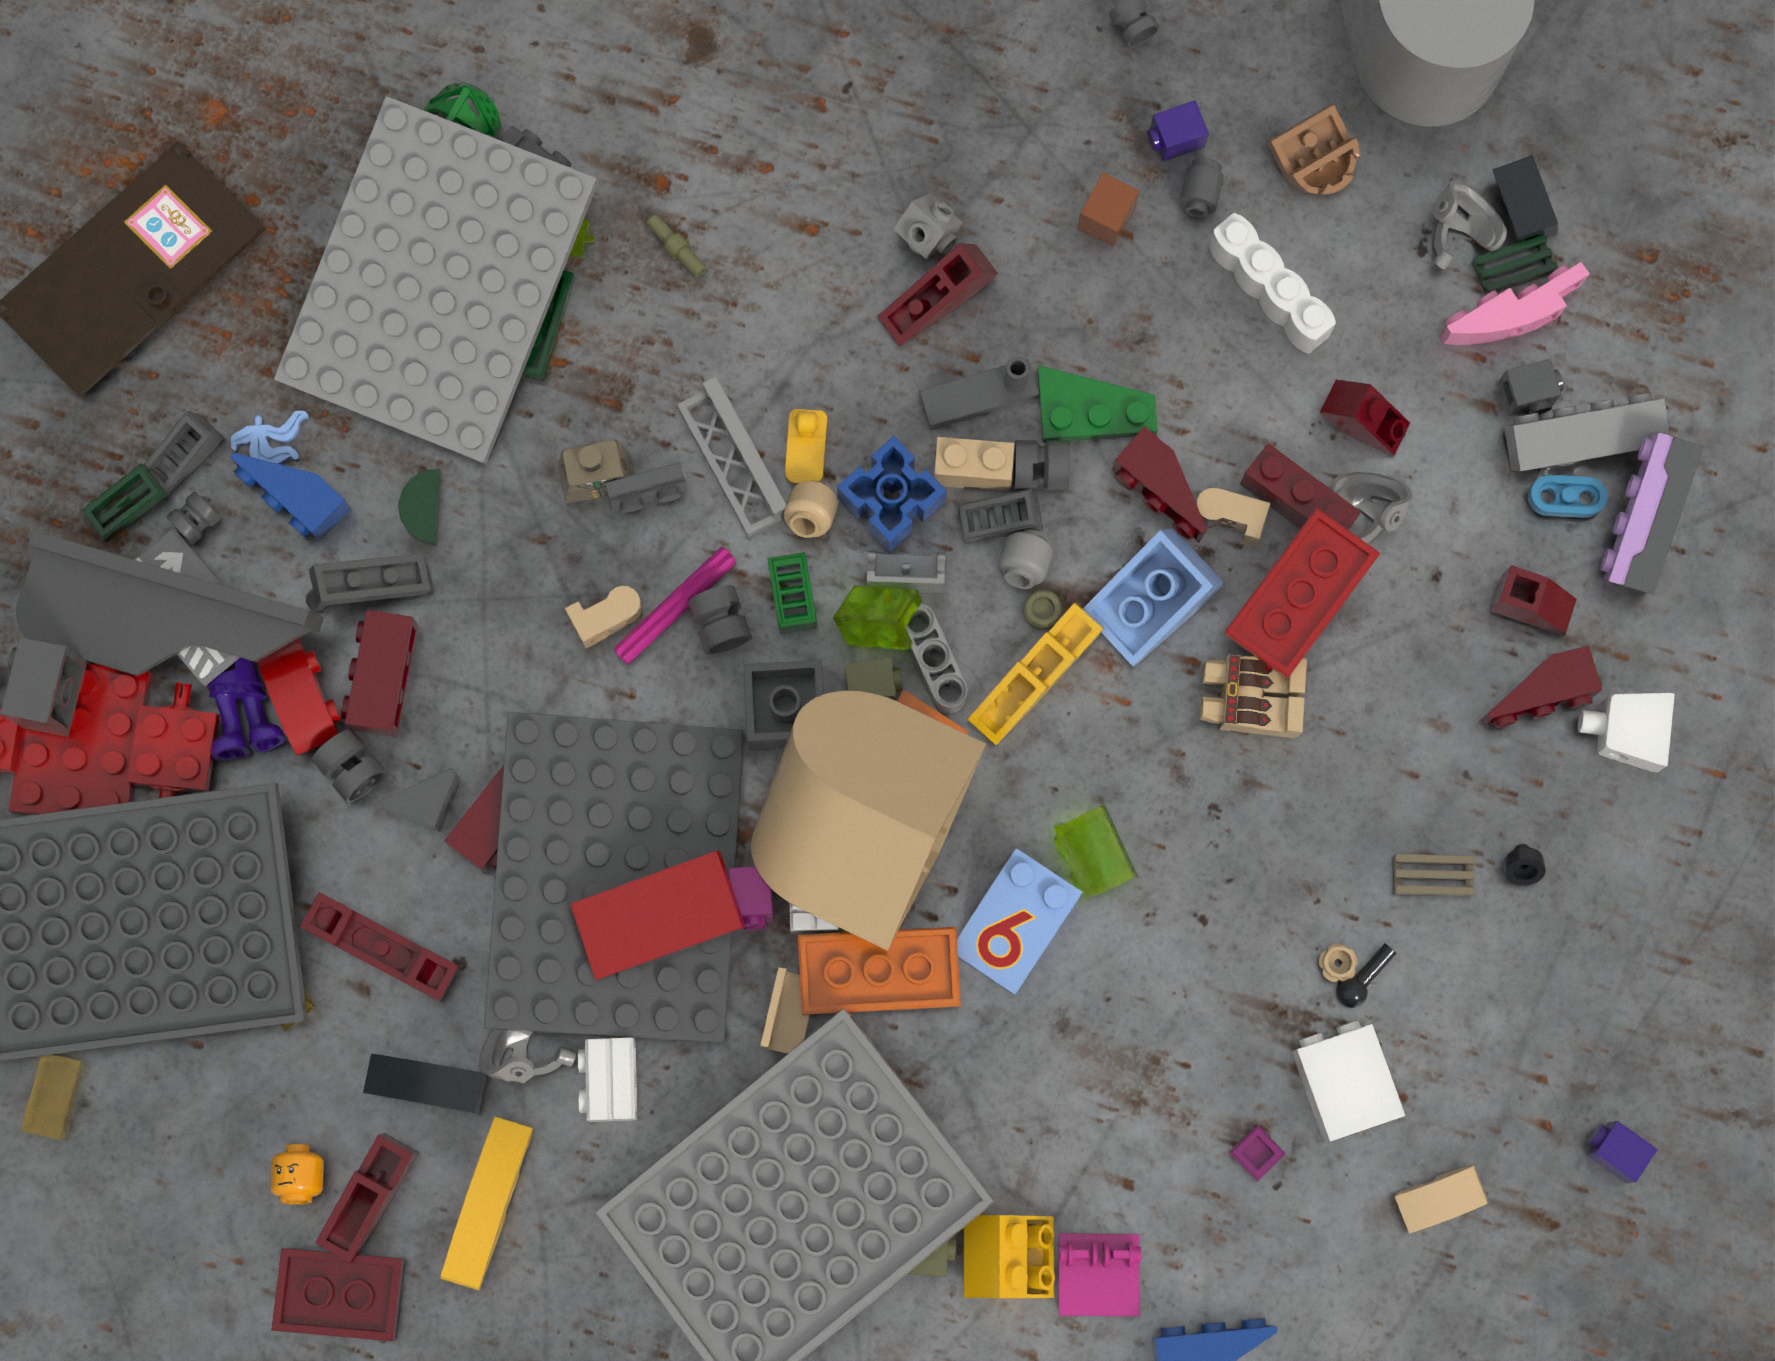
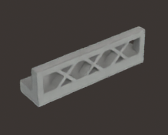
[677,376,787,538]

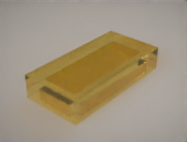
[21,1055,85,1140]

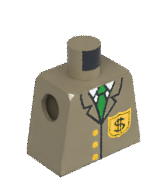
[558,440,634,504]

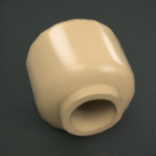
[784,481,838,538]

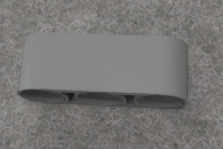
[900,603,968,714]

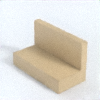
[760,967,810,1055]

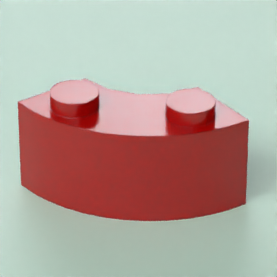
[258,638,342,756]

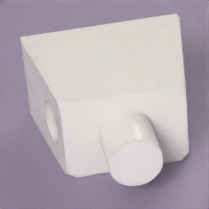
[1578,693,1675,772]

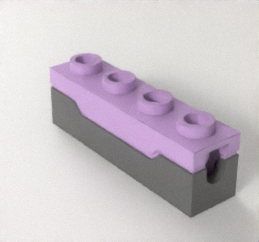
[1600,432,1704,595]

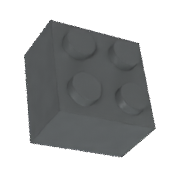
[0,637,87,737]
[743,660,824,750]

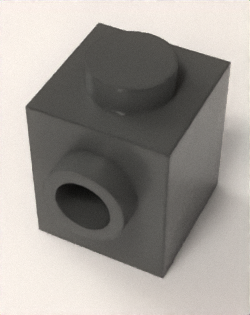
[1499,359,1563,416]

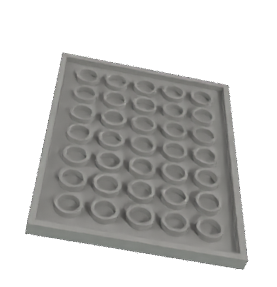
[274,96,599,464]
[595,1009,996,1361]

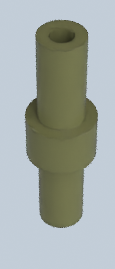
[646,214,707,278]

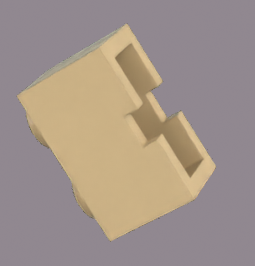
[934,437,1014,492]

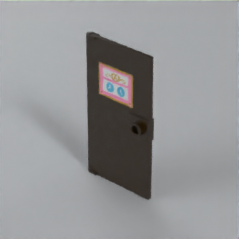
[0,141,266,397]

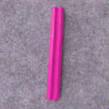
[614,547,736,664]

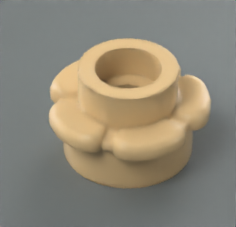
[1318,943,1358,982]

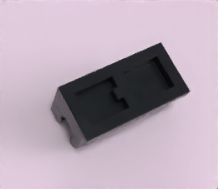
[1493,155,1558,242]

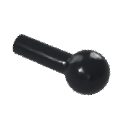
[1336,943,1397,1008]

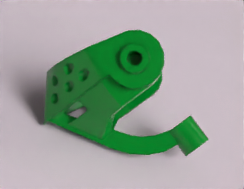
[423,82,501,140]

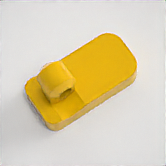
[785,409,827,487]

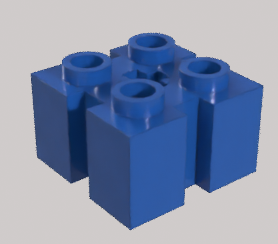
[837,436,947,553]

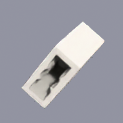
[1292,1020,1405,1143]

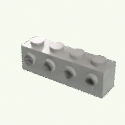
[1504,392,1670,471]

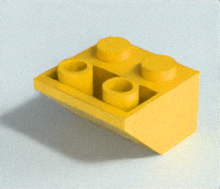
[964,1215,1055,1298]

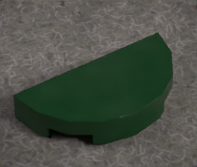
[398,469,441,546]

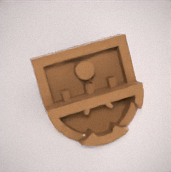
[1266,105,1360,195]

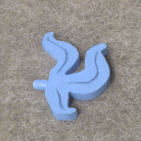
[231,411,309,465]

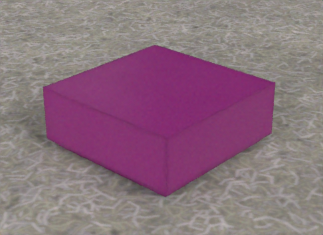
[1228,1124,1286,1182]

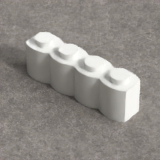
[1209,213,1336,354]

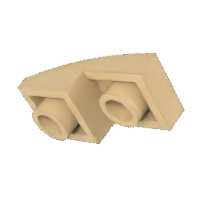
[1395,1164,1488,1234]

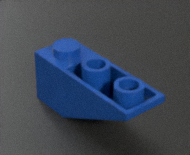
[230,453,351,542]
[1152,1318,1278,1361]

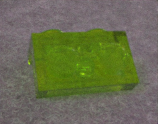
[833,585,923,650]
[1054,805,1138,898]

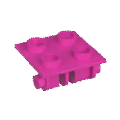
[1059,1233,1141,1316]

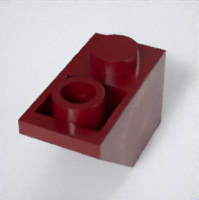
[1320,379,1410,456]
[1490,565,1577,636]

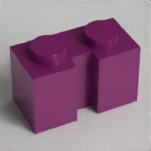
[729,867,775,931]

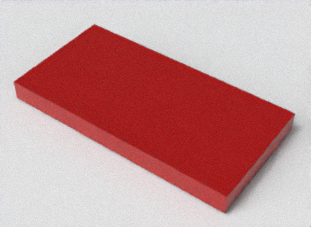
[1223,508,1381,680]
[570,851,746,980]

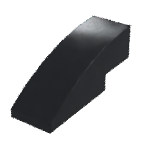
[363,1054,487,1114]

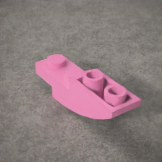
[1440,262,1590,345]

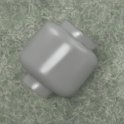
[998,529,1053,589]

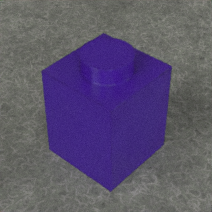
[1147,100,1209,162]
[1586,1121,1658,1183]

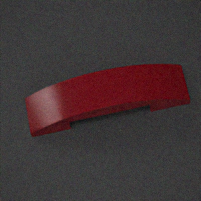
[300,892,459,1001]

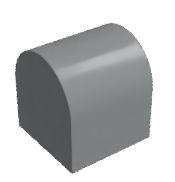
[1340,0,1535,126]

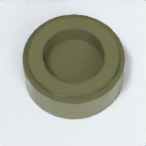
[1023,590,1062,630]

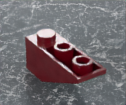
[1112,426,1207,543]
[1481,645,1602,728]

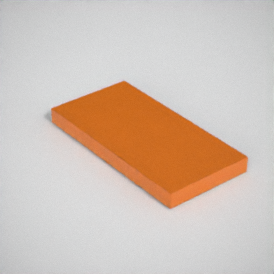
[798,927,961,1015]

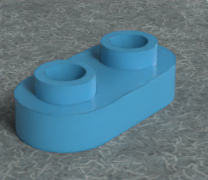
[1528,475,1608,518]

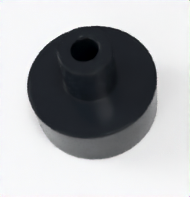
[1504,844,1546,886]

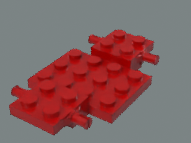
[0,664,220,815]

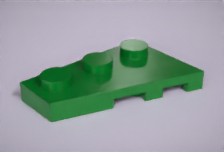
[1037,365,1158,442]

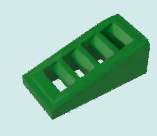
[767,552,818,634]

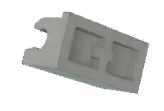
[867,550,945,593]

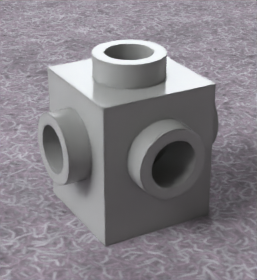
[893,193,963,259]

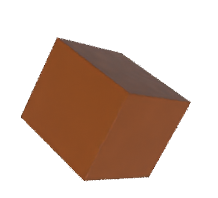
[1077,172,1140,247]

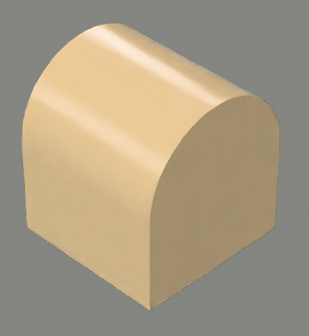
[751,691,986,951]

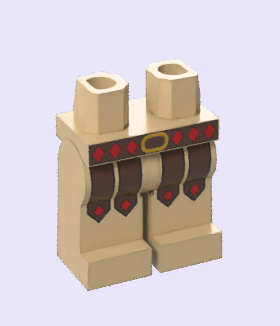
[1199,654,1307,739]

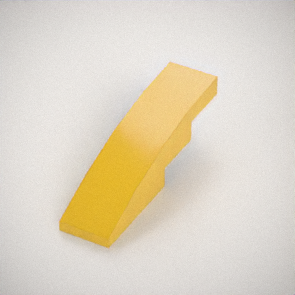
[967,603,1105,745]
[440,1117,533,1291]

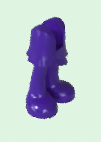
[207,658,285,760]

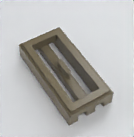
[1394,854,1475,896]

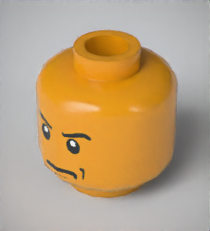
[270,1144,324,1205]

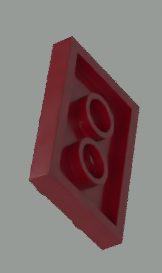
[271,1248,404,1341]

